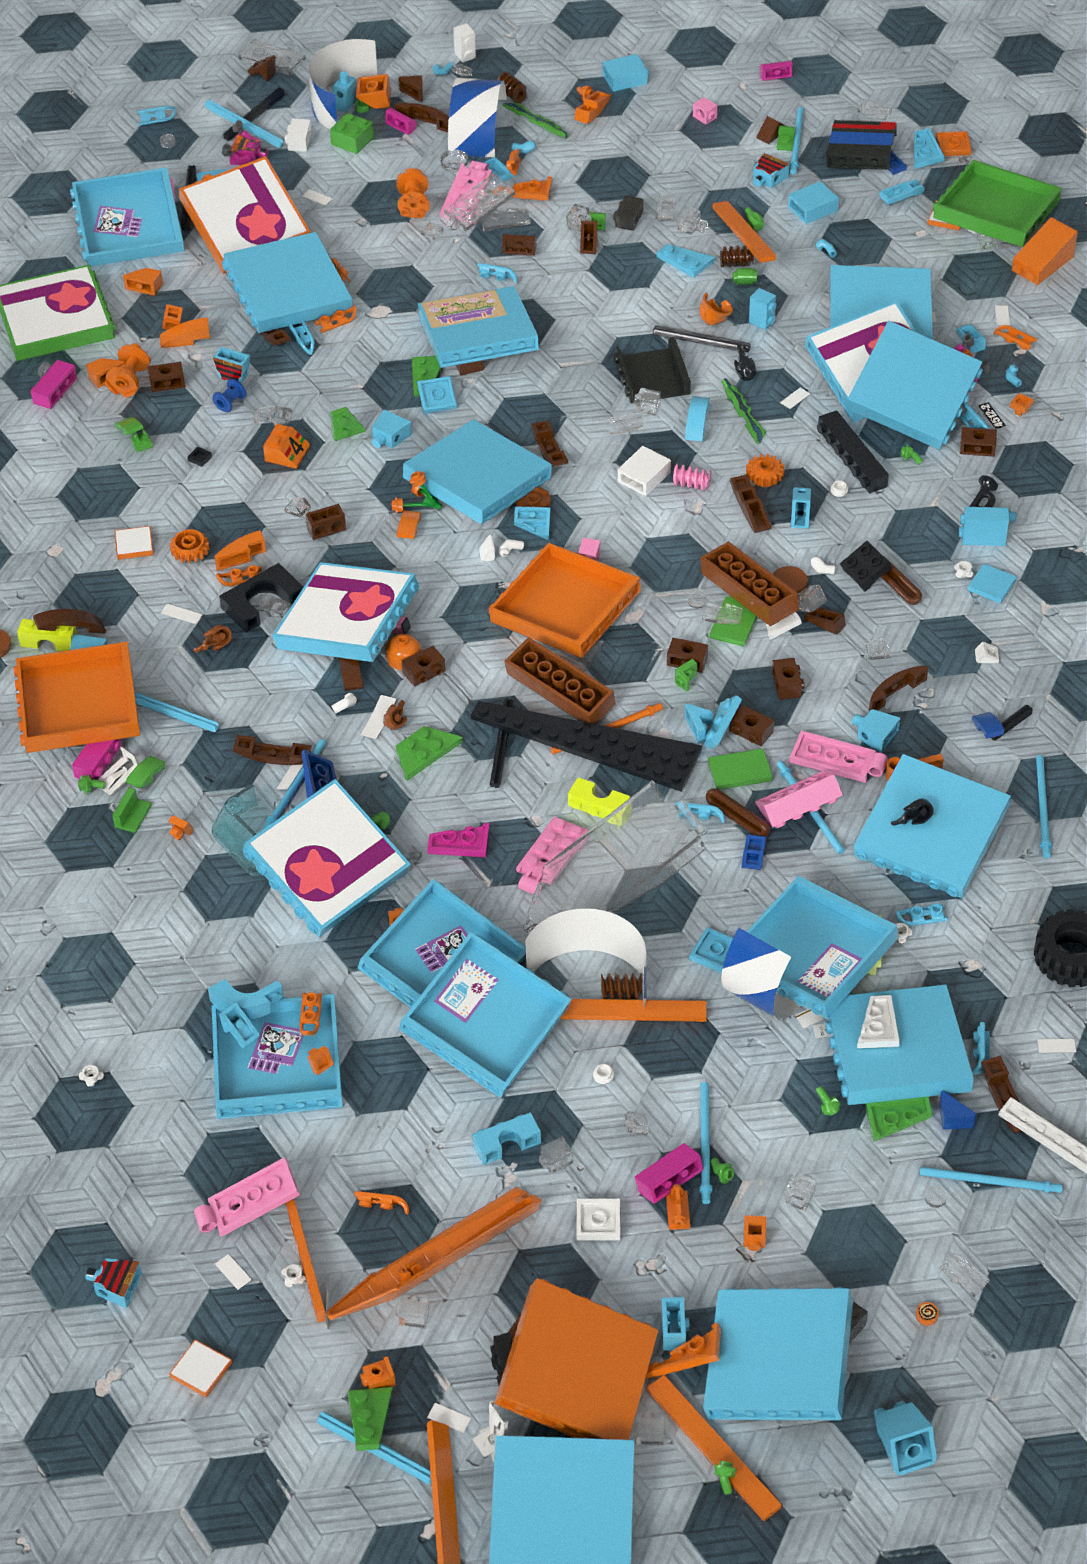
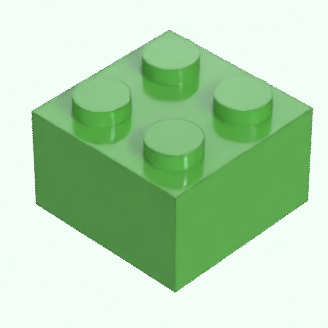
[330,113,374,154]

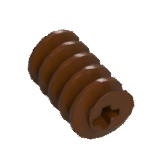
[497,72,527,103]
[720,245,754,267]
[601,973,642,999]

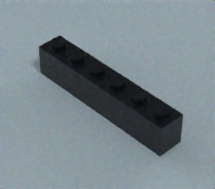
[817,410,889,494]

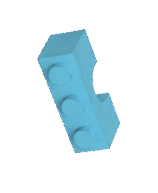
[472,1112,541,1165]

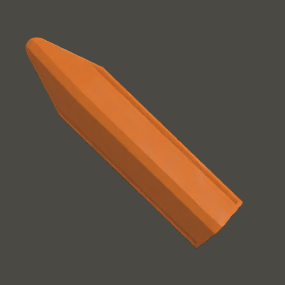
[326,1187,542,1320]

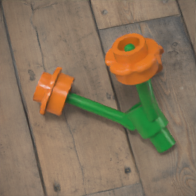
[392,471,442,514]

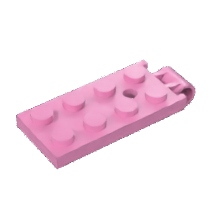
[440,161,492,224]
[789,730,888,783]
[516,817,589,896]
[194,1157,300,1237]

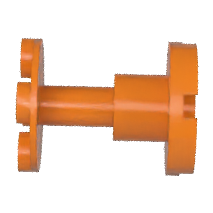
[396,168,430,218]
[105,343,151,397]

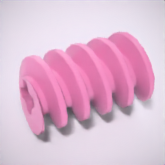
[673,463,712,491]

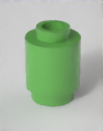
[732,268,757,285]

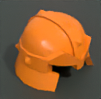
[699,293,733,326]

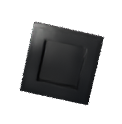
[187,446,212,467]

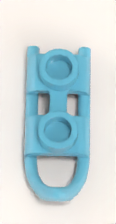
[136,106,176,126]
[477,263,517,284]
[289,319,314,355]
[959,403,990,429]
[676,802,725,823]
[896,903,948,926]
[972,1022,990,1074]

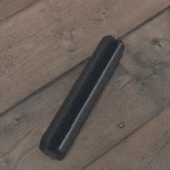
[991,705,1033,741]

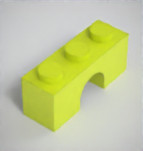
[17,619,77,651]
[568,777,630,824]

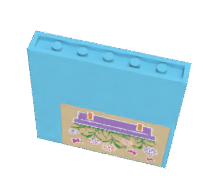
[418,286,539,368]

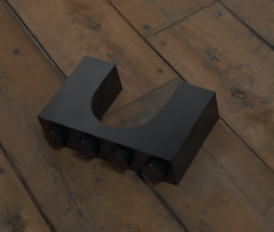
[219,563,304,633]

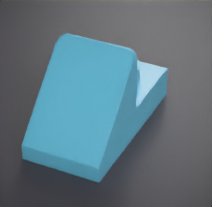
[684,704,713,743]
[219,1002,260,1048]

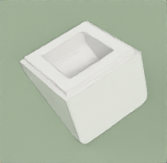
[479,535,495,561]
[975,642,999,663]

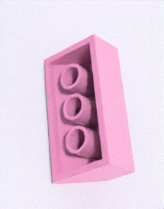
[755,770,842,828]

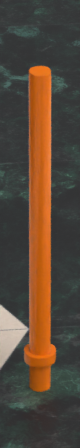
[550,703,663,755]

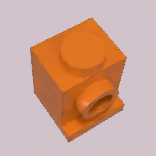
[162,304,183,330]
[743,1215,766,1251]
[360,1356,396,1389]

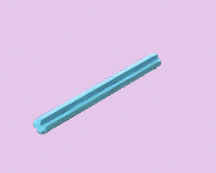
[205,100,284,148]
[135,692,219,733]
[317,1411,431,1484]

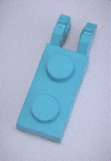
[879,179,925,205]

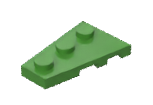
[412,356,441,396]
[865,1096,932,1142]
[348,1387,393,1451]

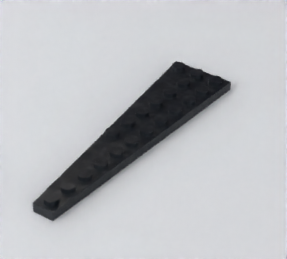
[471,701,703,792]

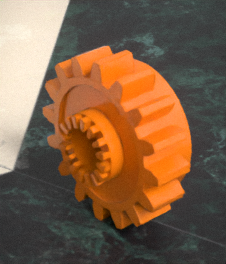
[746,454,784,487]
[170,529,210,564]

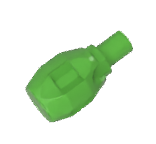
[745,207,764,231]

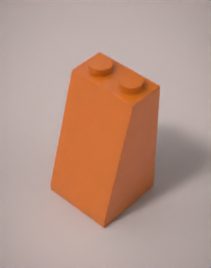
[1012,217,1078,285]

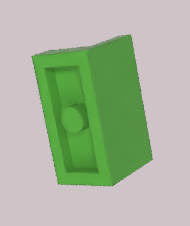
[112,787,152,833]

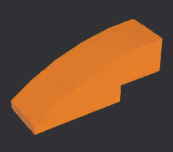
[574,91,611,124]
[160,317,210,348]
[214,530,266,571]

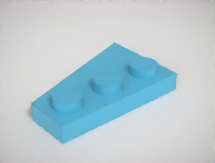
[914,128,944,169]
[657,244,715,278]
[704,695,742,749]

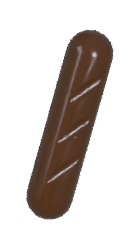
[880,556,922,605]
[705,788,770,837]

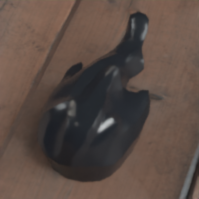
[734,345,757,381]
[891,798,934,826]

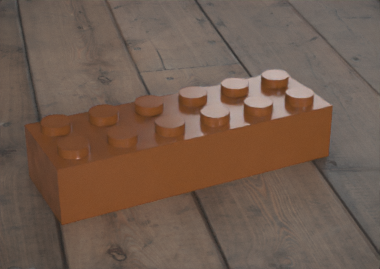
[700,541,799,627]
[504,637,616,724]

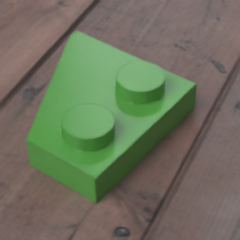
[330,407,366,441]

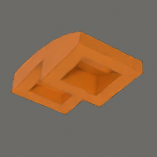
[396,510,421,539]

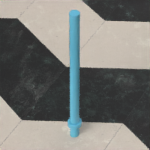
[789,107,804,175]
[263,739,326,829]
[1036,755,1052,858]
[776,761,845,854]
[700,1082,712,1204]
[920,1167,1063,1193]

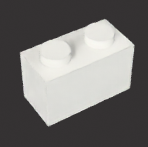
[453,23,476,63]
[285,118,312,151]

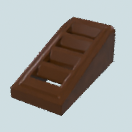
[804,606,846,635]

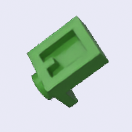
[777,126,795,151]
[675,659,697,692]

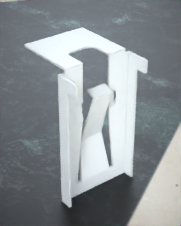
[98,747,137,797]
[472,1401,508,1457]

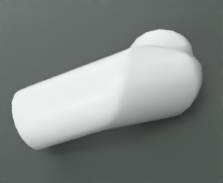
[498,539,524,557]
[811,557,835,574]
[332,693,357,713]

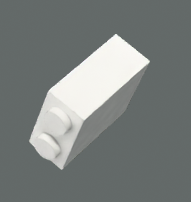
[618,446,671,496]

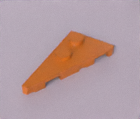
[493,176,552,201]
[646,1323,721,1379]

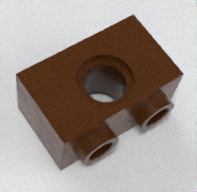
[148,362,185,392]
[960,427,997,457]
[667,637,708,673]
[402,646,446,687]
[772,658,804,700]
[729,705,774,747]

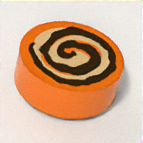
[916,1302,939,1326]

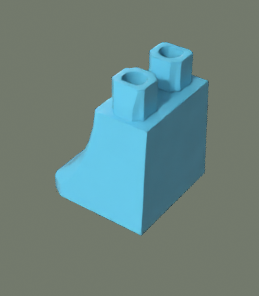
[874,1401,937,1475]

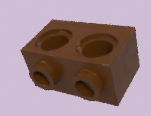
[305,504,346,540]

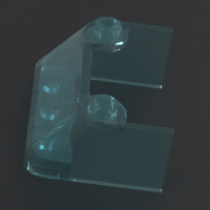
[211,784,260,876]

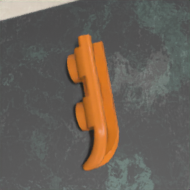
[506,149,521,175]
[314,305,356,333]
[993,325,1037,350]
[216,565,262,586]
[299,992,322,1036]
[354,1191,409,1215]

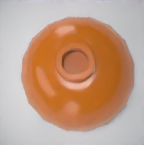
[385,634,422,670]

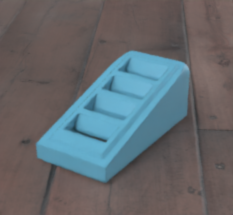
[956,324,986,353]

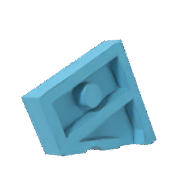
[514,507,550,540]

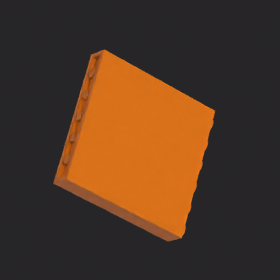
[494,1278,658,1440]

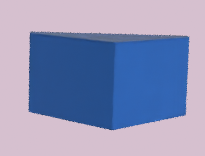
[939,1091,977,1130]

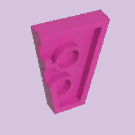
[427,822,490,857]

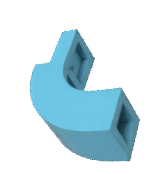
[685,396,711,441]
[208,979,284,1019]

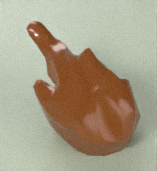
[193,625,232,653]
[383,700,407,731]

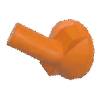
[577,86,594,100]

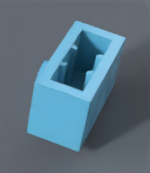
[749,288,777,330]
[661,1297,689,1350]

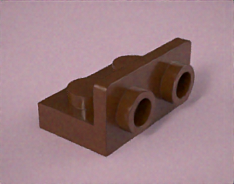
[502,234,537,256]

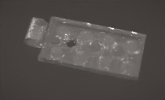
[440,173,515,232]

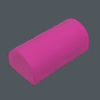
[760,60,792,81]
[386,108,417,135]

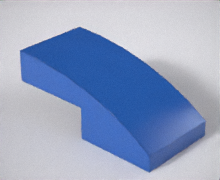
[972,712,1004,739]
[741,835,766,870]

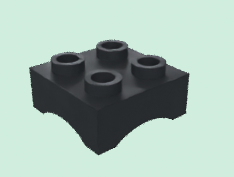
[840,541,893,592]
[490,1332,513,1386]

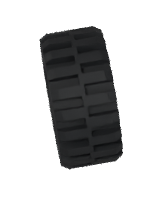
[1034,909,1087,987]

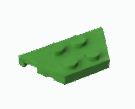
[396,726,462,781]

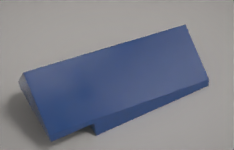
[302,750,337,798]

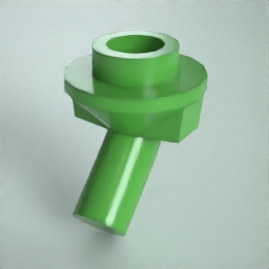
[900,444,923,465]
[78,775,106,794]
[370,812,390,831]
[816,1086,841,1115]
[710,1158,734,1184]
[714,1461,737,1494]

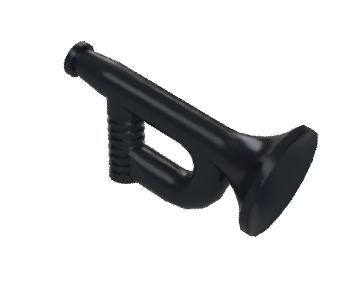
[969,475,998,507]

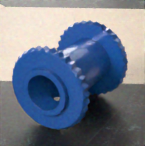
[212,379,246,412]

